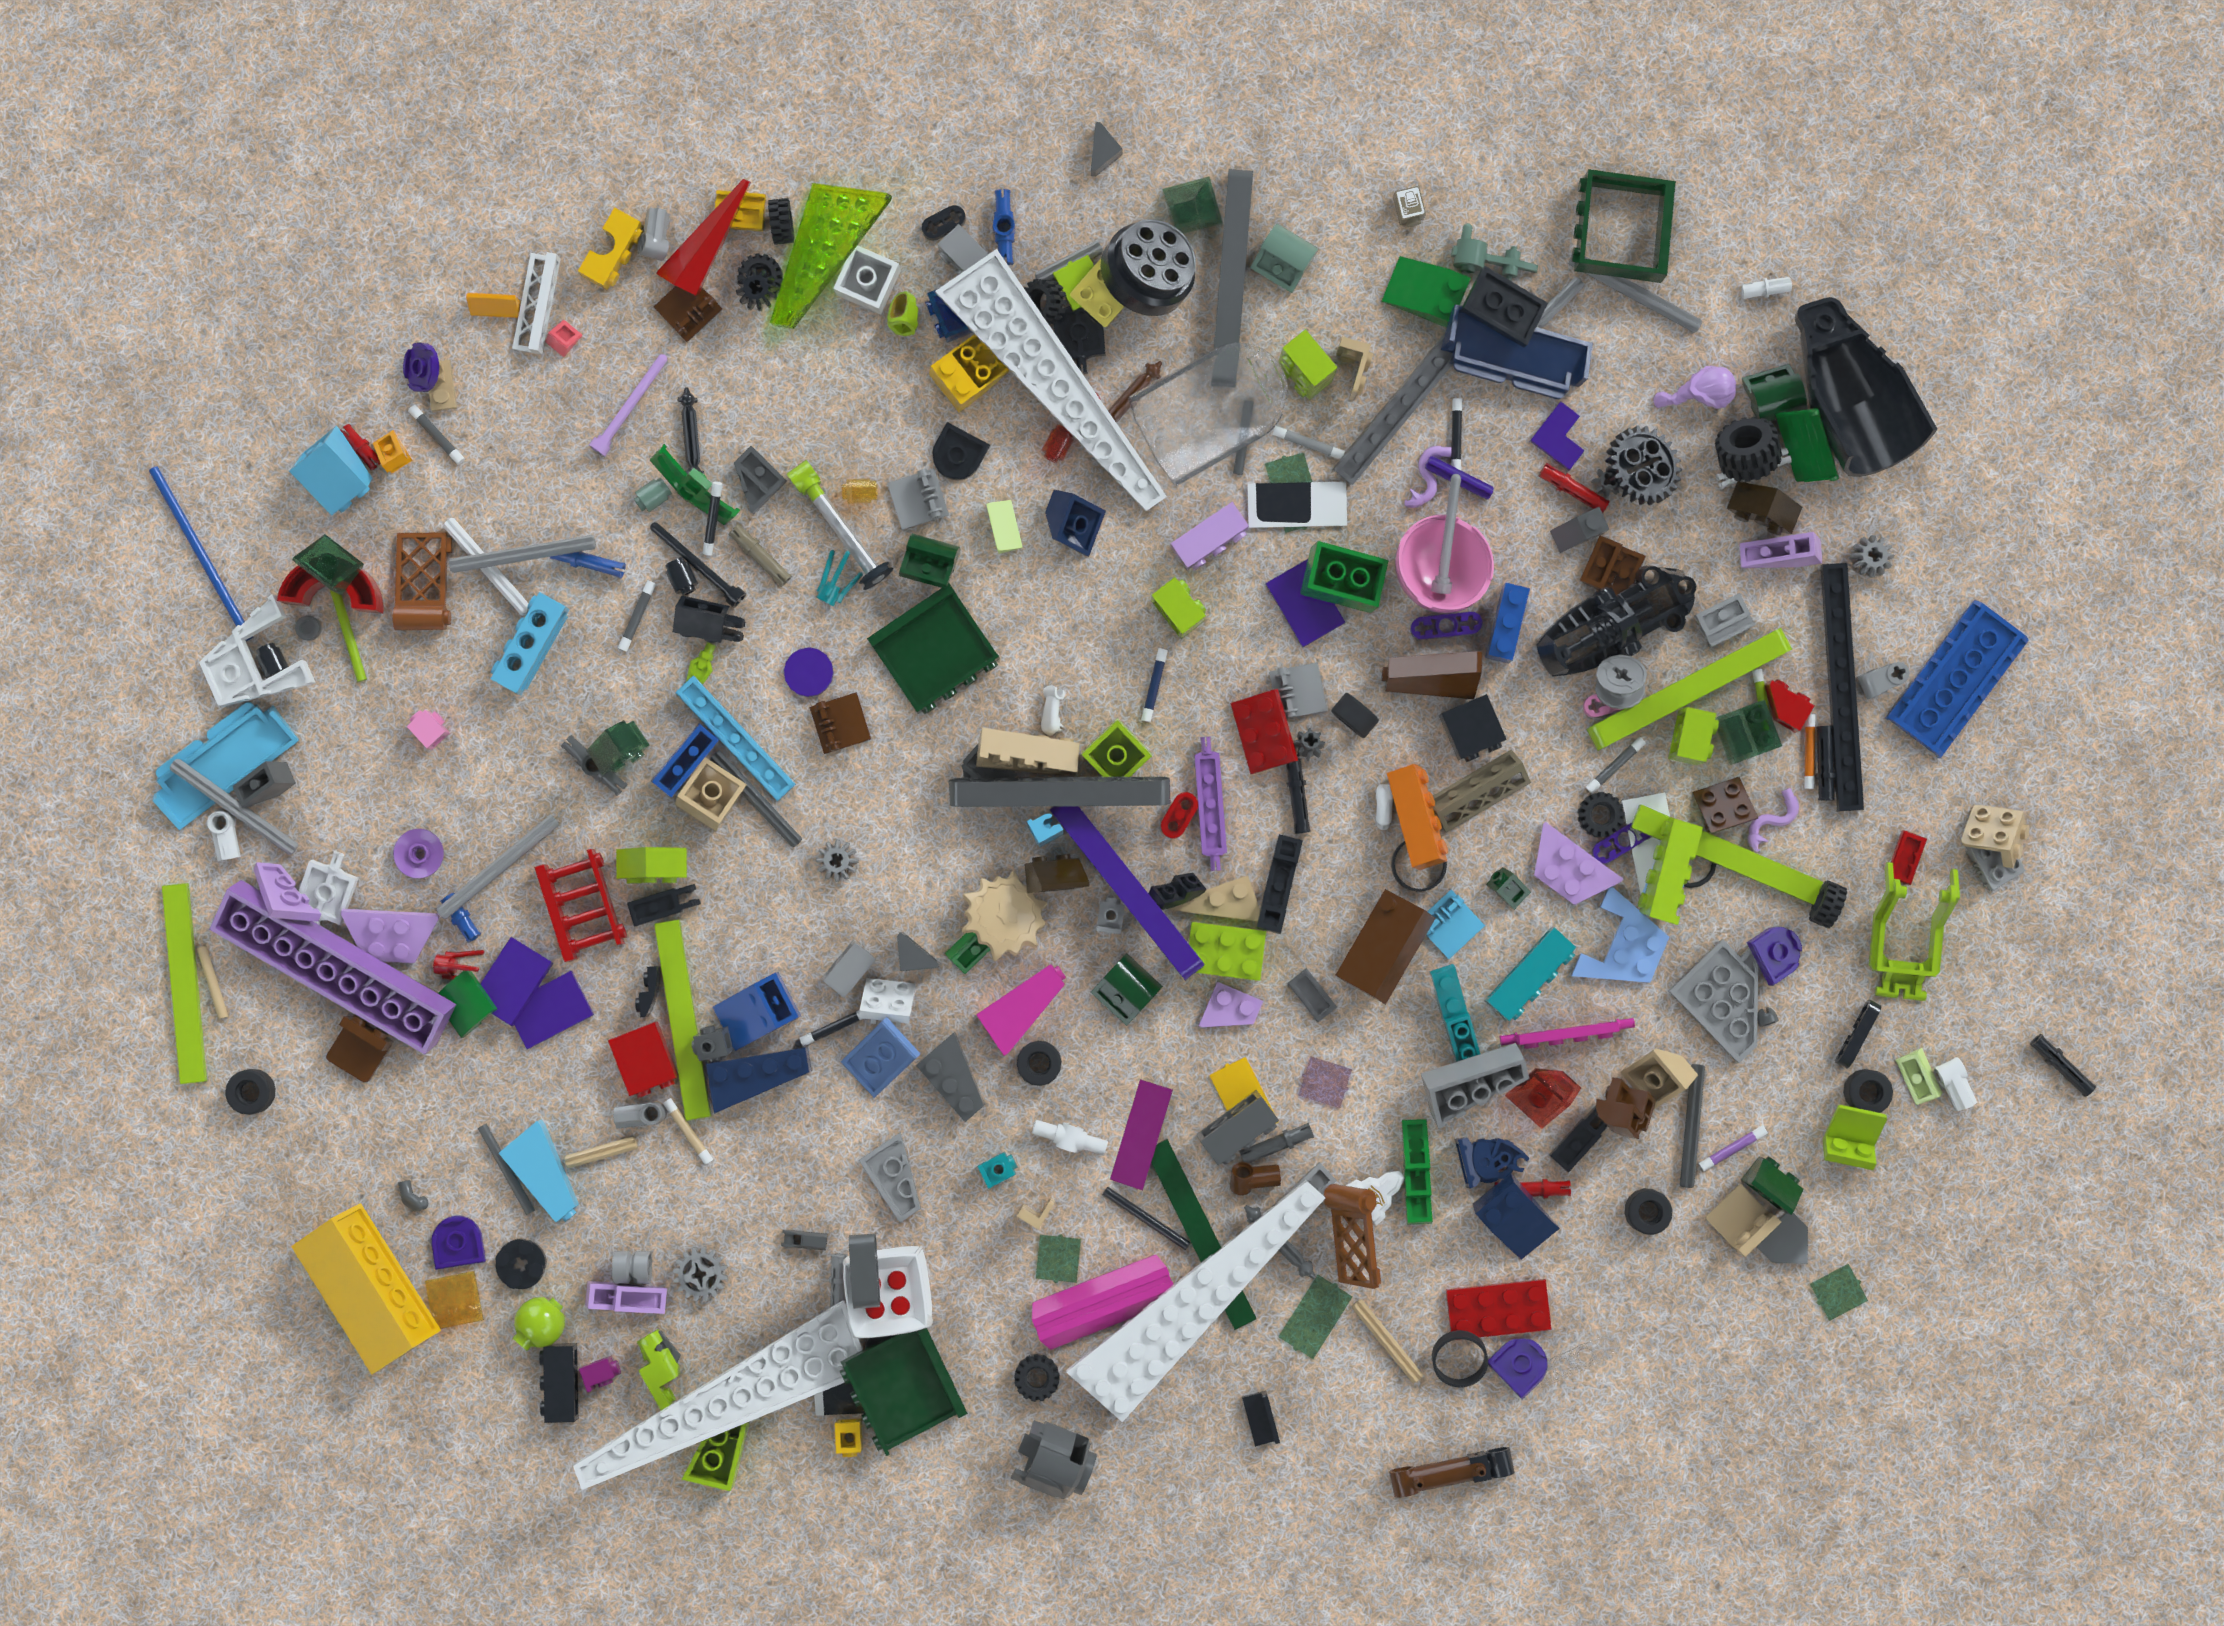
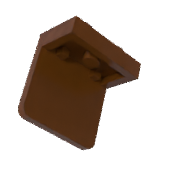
[326,1014,394,1083]

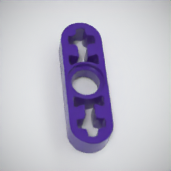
[1410,612,1483,640]
[1592,823,1651,864]

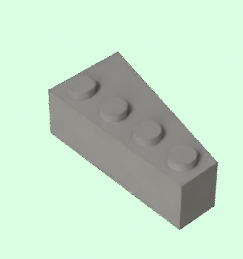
[1421,1043,1529,1129]

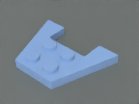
[1571,886,1669,983]

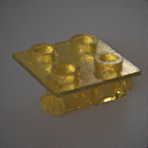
[425,1271,484,1329]

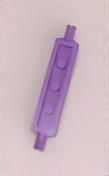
[1194,737,1227,871]

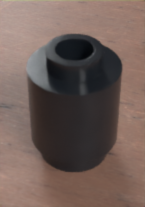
[665,557,698,596]
[256,643,289,679]

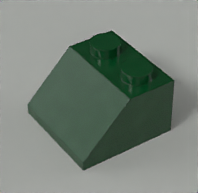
[1741,1156,1804,1215]

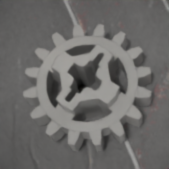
[673,1246,728,1302]

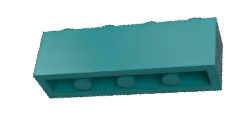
[1484,927,1577,1021]

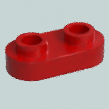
[1161,792,1198,839]

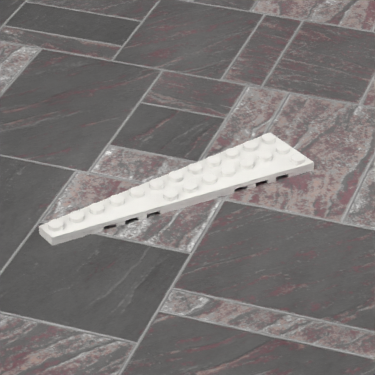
[935,249,1167,511]
[1066,1180,1325,1422]
[573,1301,862,1490]

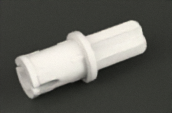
[1741,277,1792,300]

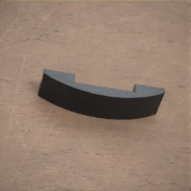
[1256,834,1303,934]

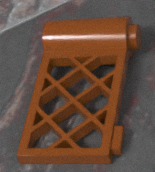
[392,532,452,630]
[1323,1184,1381,1289]

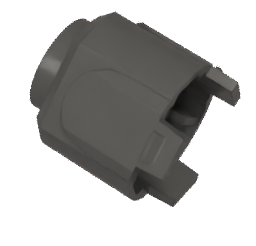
[1011,1420,1097,1499]

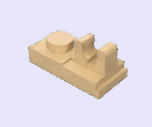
[429,360,457,412]

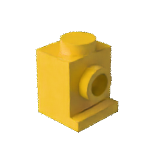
[835,1418,863,1457]

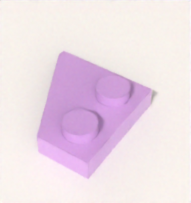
[1199,982,1263,1027]

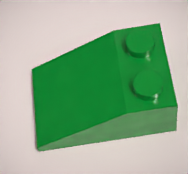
[1381,256,1471,328]

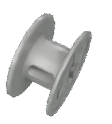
[1595,655,1647,709]

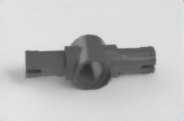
[561,735,628,796]

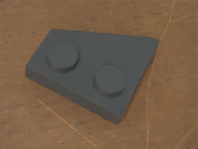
[734,446,787,515]

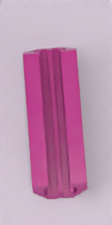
[1032,1255,1174,1350]

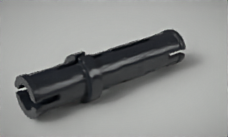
[1815,726,1836,801]
[1286,758,1311,834]
[2030,1034,2096,1097]

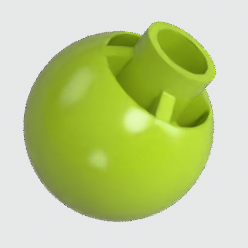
[513,1297,565,1351]

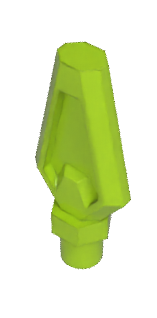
[686,642,716,684]

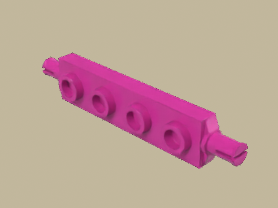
[1499,1018,1635,1049]

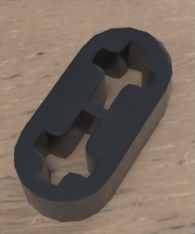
[922,205,966,241]

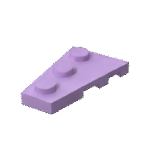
[254,862,321,922]

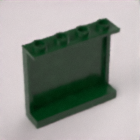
[867,583,1000,715]
[839,1328,968,1456]

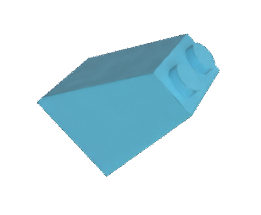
[289,426,373,516]

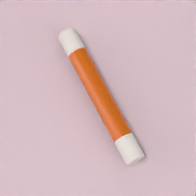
[1804,714,1815,789]

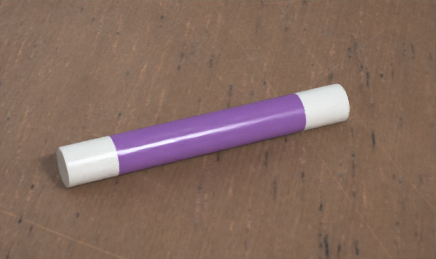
[1698,1125,1768,1172]

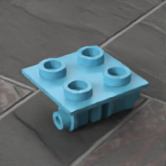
[1426,889,1485,959]

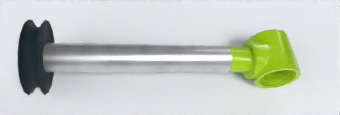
[787,460,893,590]

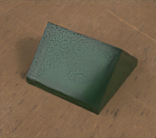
[292,534,364,595]

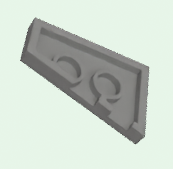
[859,1132,921,1223]

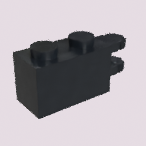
[672,595,746,643]

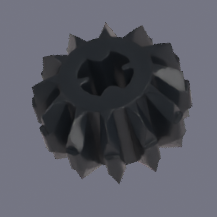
[736,268,779,312]

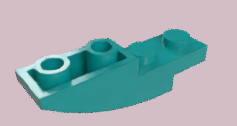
[1429,964,1481,1062]

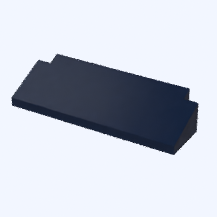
[1441,304,1593,400]

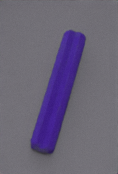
[1425,456,1494,500]

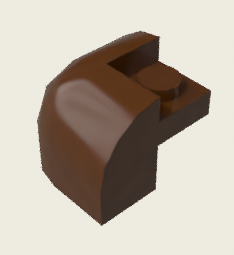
[1596,1077,1656,1139]

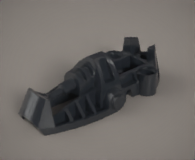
[1536,565,1697,677]

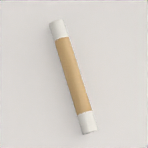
[663,1098,713,1165]

